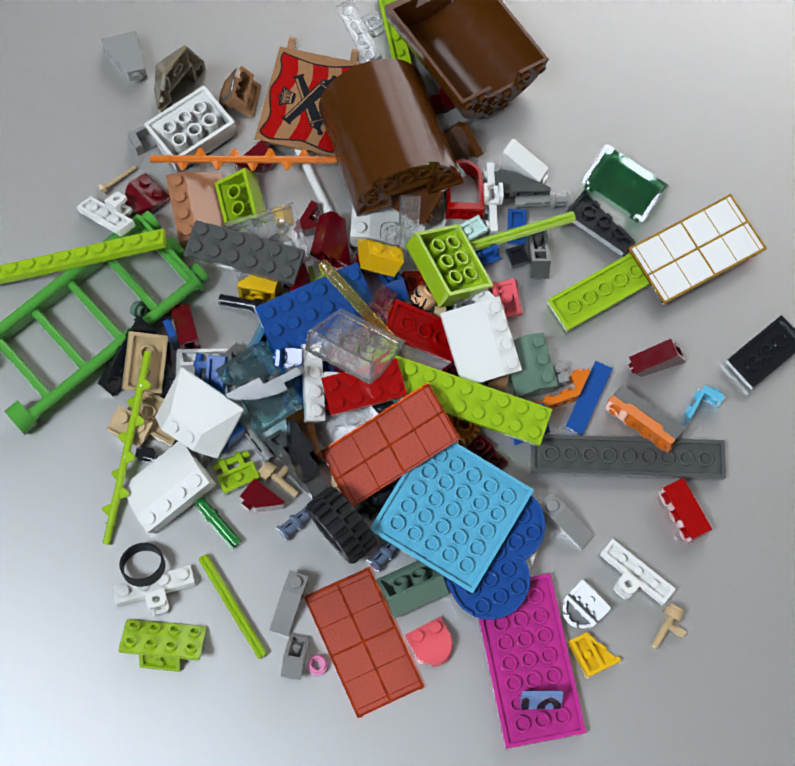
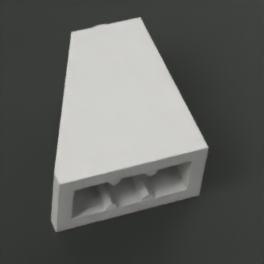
[500,138,549,185]

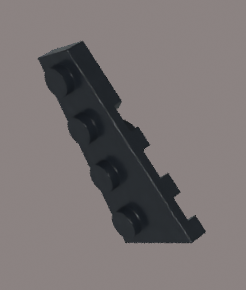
[565,189,636,257]
[98,314,160,396]

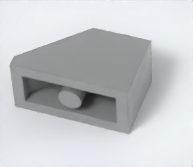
[281,633,310,680]

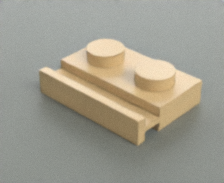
[106,405,154,448]

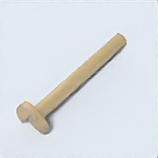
[99,165,137,194]

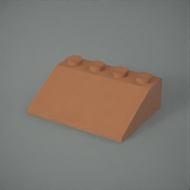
[166,172,225,250]

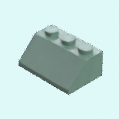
[510,332,558,398]
[376,561,449,619]

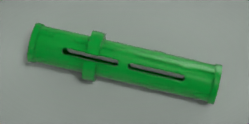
[194,497,242,549]

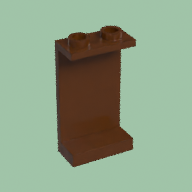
[444,121,484,160]
[390,185,444,227]

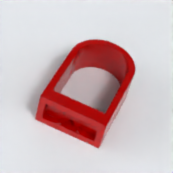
[444,159,485,219]

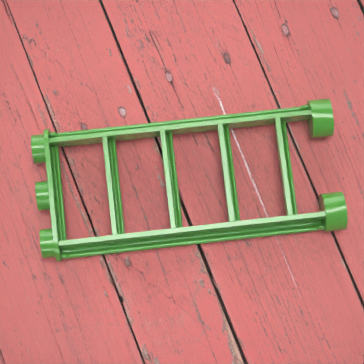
[0,211,210,435]

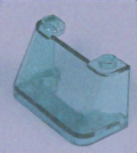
[216,342,304,436]

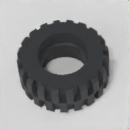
[306,487,377,564]

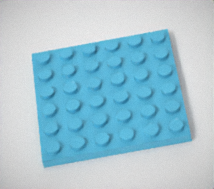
[370,442,534,594]

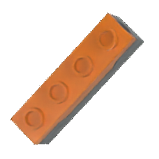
[606,385,685,453]

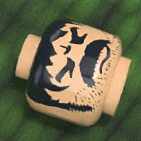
[410,284,436,312]

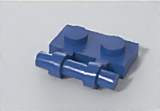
[193,353,228,395]

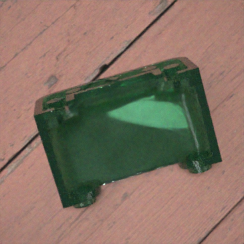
[582,144,670,223]

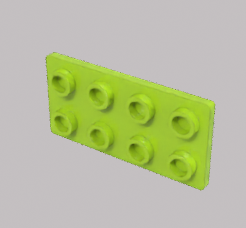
[119,619,206,672]

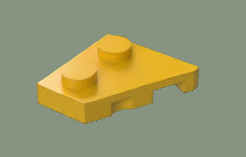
[568,632,621,679]

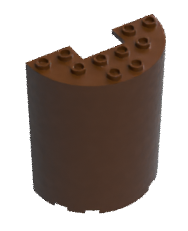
[385,0,549,119]
[319,59,464,217]

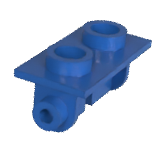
[475,244,501,267]

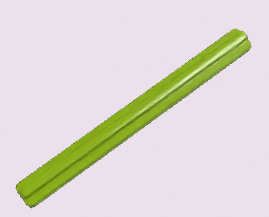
[470,211,576,251]
[198,554,267,659]

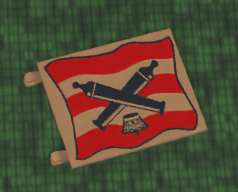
[254,36,362,156]

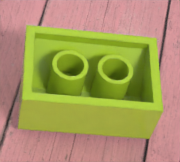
[215,168,269,232]

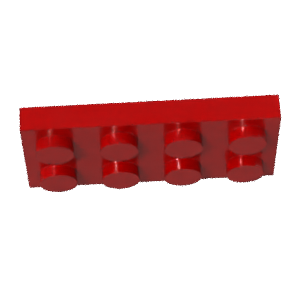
[382,299,454,363]
[321,358,407,417]

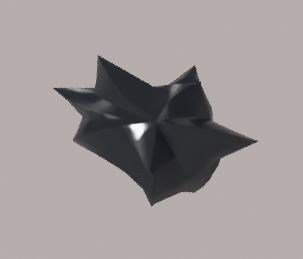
[357,485,395,521]

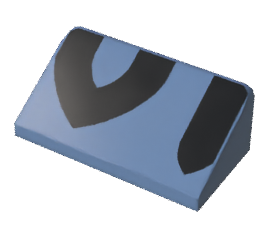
[520,691,563,710]

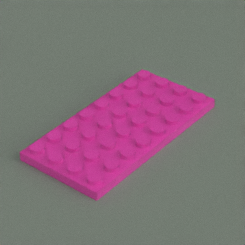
[478,573,586,749]

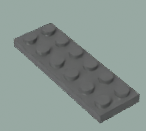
[184,220,305,287]

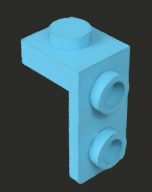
[684,385,725,423]

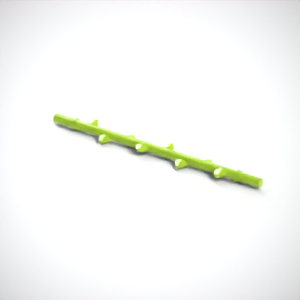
[102,351,152,545]

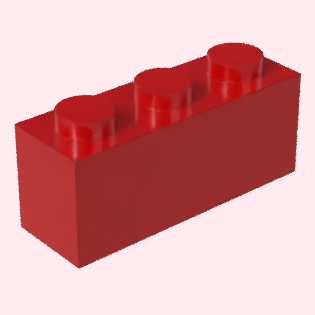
[659,478,712,543]

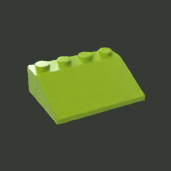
[406,224,494,308]

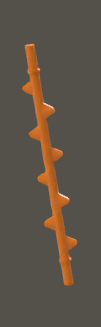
[150,148,336,171]

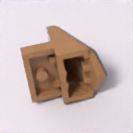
[219,66,261,118]

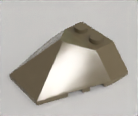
[154,45,206,114]

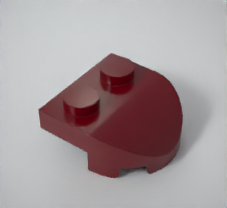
[125,173,170,215]

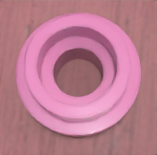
[307,655,328,675]

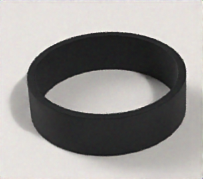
[119,543,165,587]

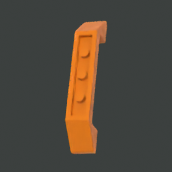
[531,368,590,409]

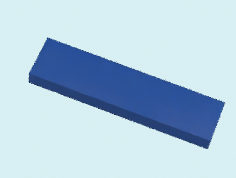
[565,361,613,436]

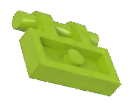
[211,450,260,495]

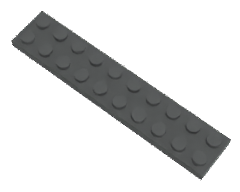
[531,434,726,480]

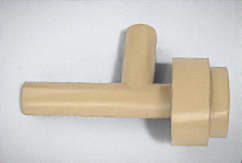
[258,460,299,498]
[651,603,686,649]

